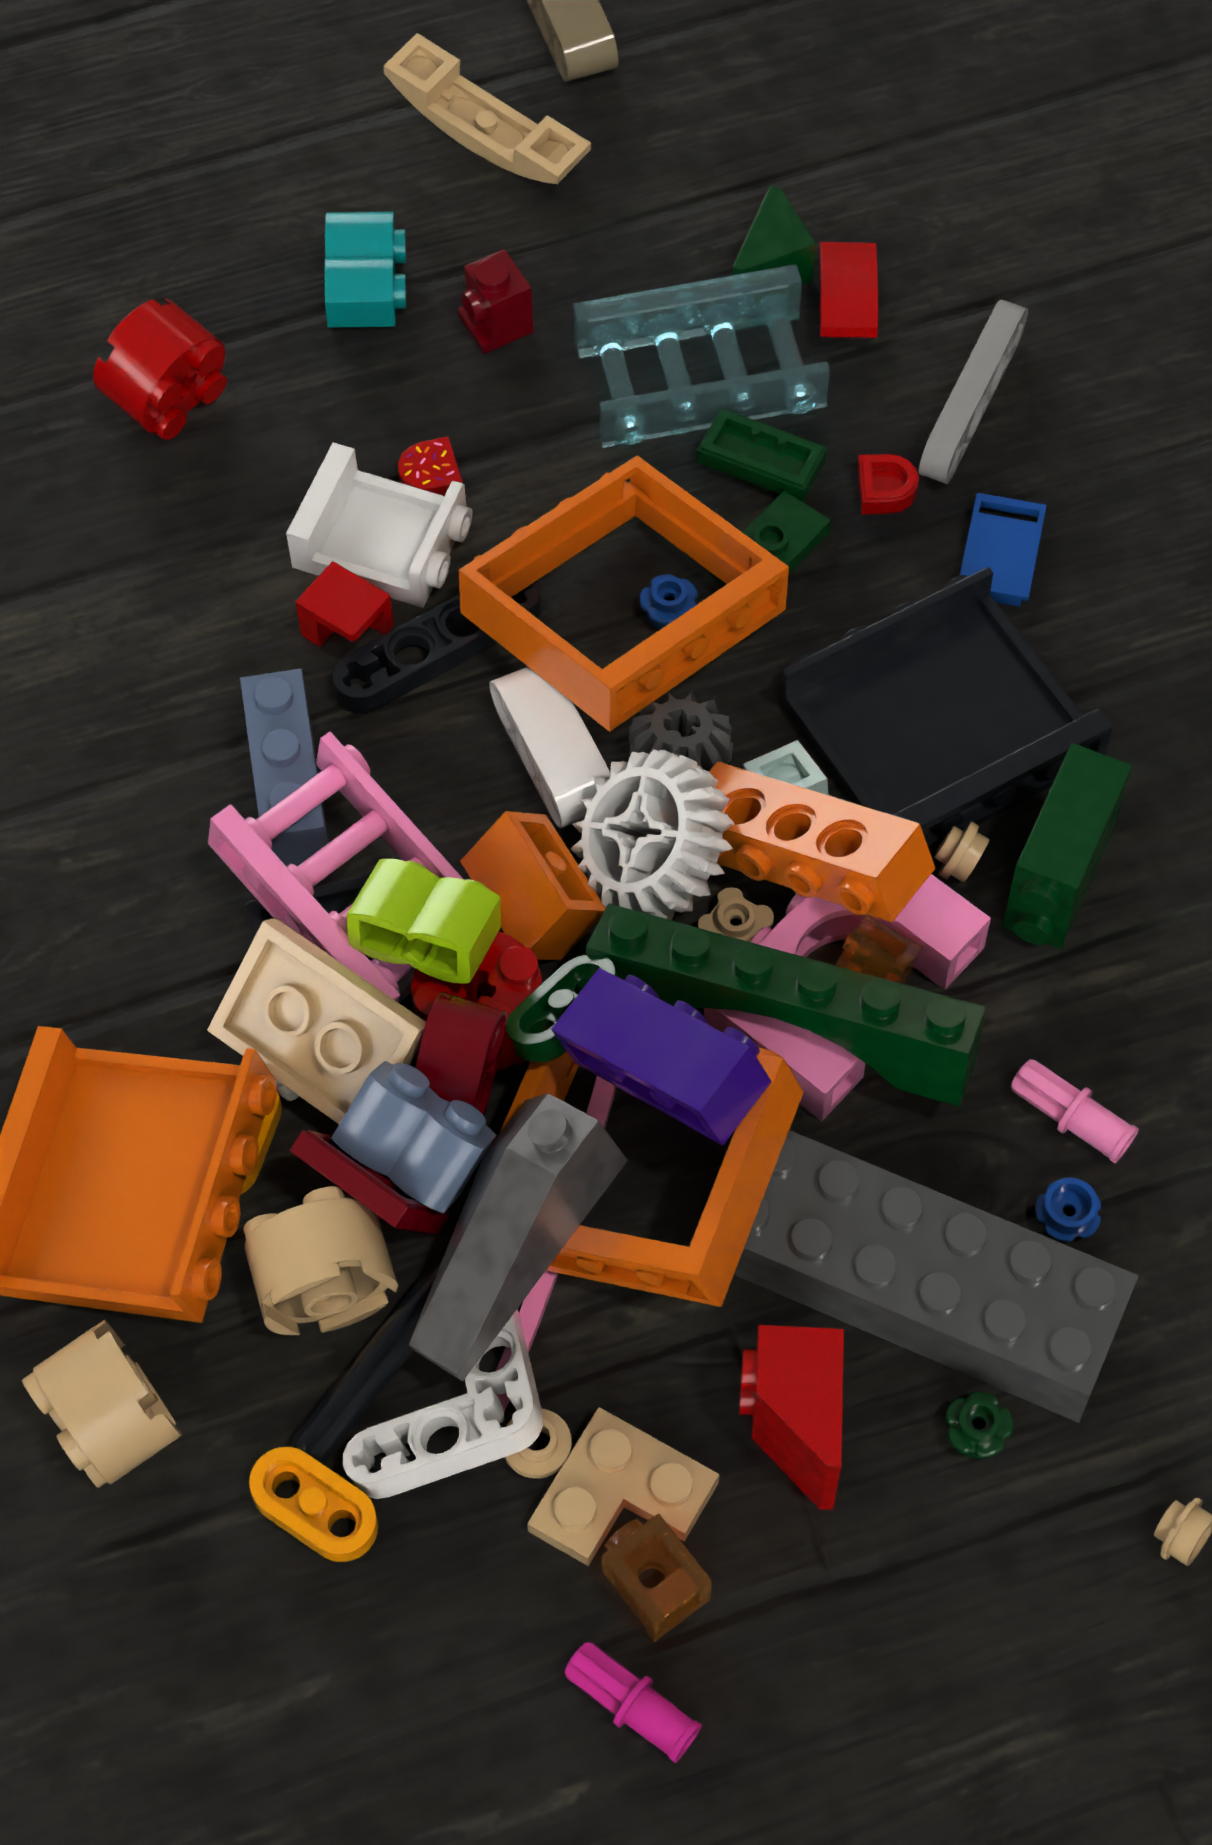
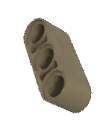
[527,0,619,82]

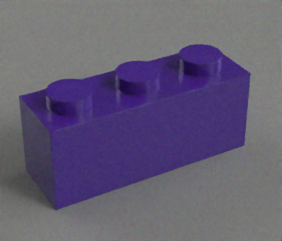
[551,968,772,1146]

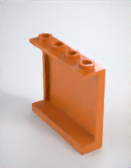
[0,1026,277,1323]

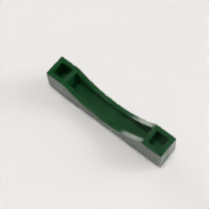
[586,903,986,1107]

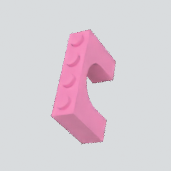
[704,874,991,1121]

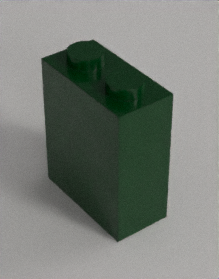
[1002,743,1132,950]

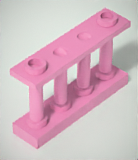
[208,731,463,1002]

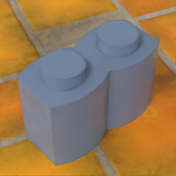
[331,1061,497,1213]

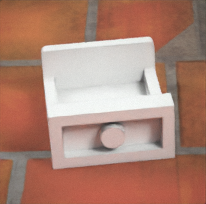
[286,442,472,608]

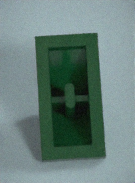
[731,185,816,307]

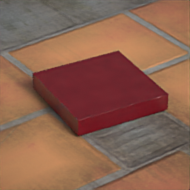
[289,1130,451,1235]

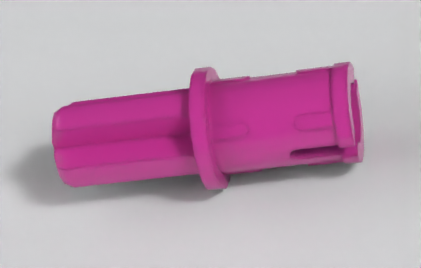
[565,1642,702,1763]

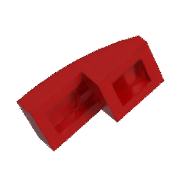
[819,242,878,338]

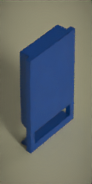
[960,493,1047,607]

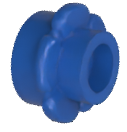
[639,574,698,629]
[1035,1178,1101,1242]

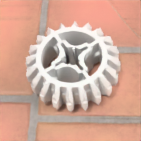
[570,750,734,921]

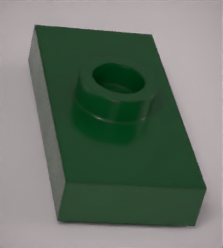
[696,408,827,502]
[710,490,831,586]

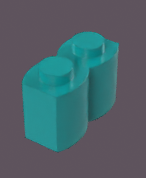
[325,212,407,328]

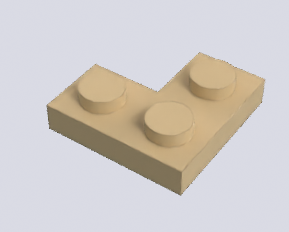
[527,1407,719,1566]

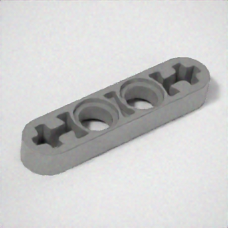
[919,299,1028,484]

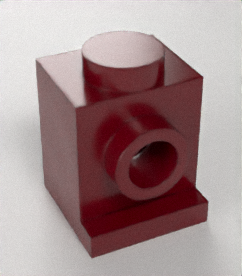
[457,249,534,354]

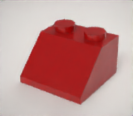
[739,1325,844,1510]

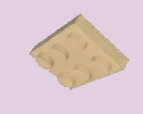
[207,918,426,1124]

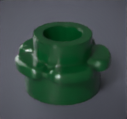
[945,1391,1014,1459]

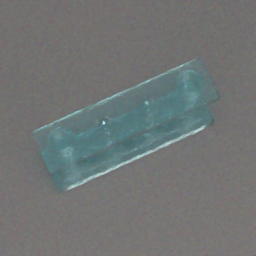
[573,264,830,447]

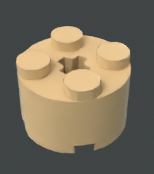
[243,1186,398,1335]
[22,1320,182,1488]

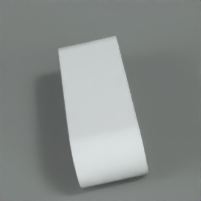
[489,667,611,828]

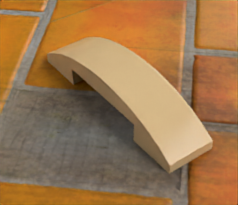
[384,33,591,184]

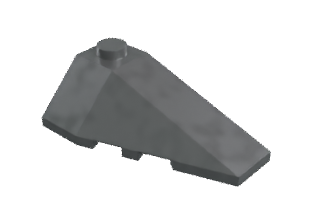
[409,1093,628,1381]

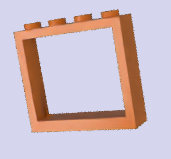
[459,456,789,732]
[499,1048,804,1307]

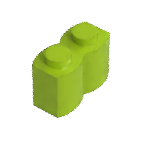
[347,859,501,984]

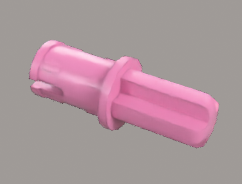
[1011,1059,1139,1163]

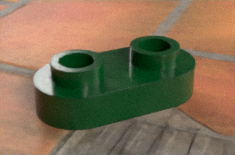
[506,955,618,1062]

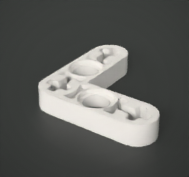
[343,1308,543,1499]

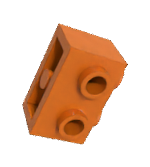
[460,811,606,960]

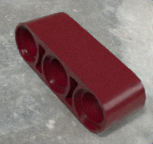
[415,992,507,1117]

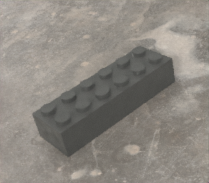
[734,1130,1139,1423]

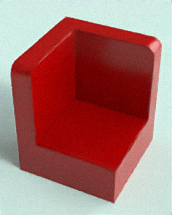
[295,561,394,647]

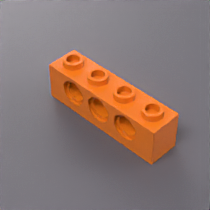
[709,761,936,923]

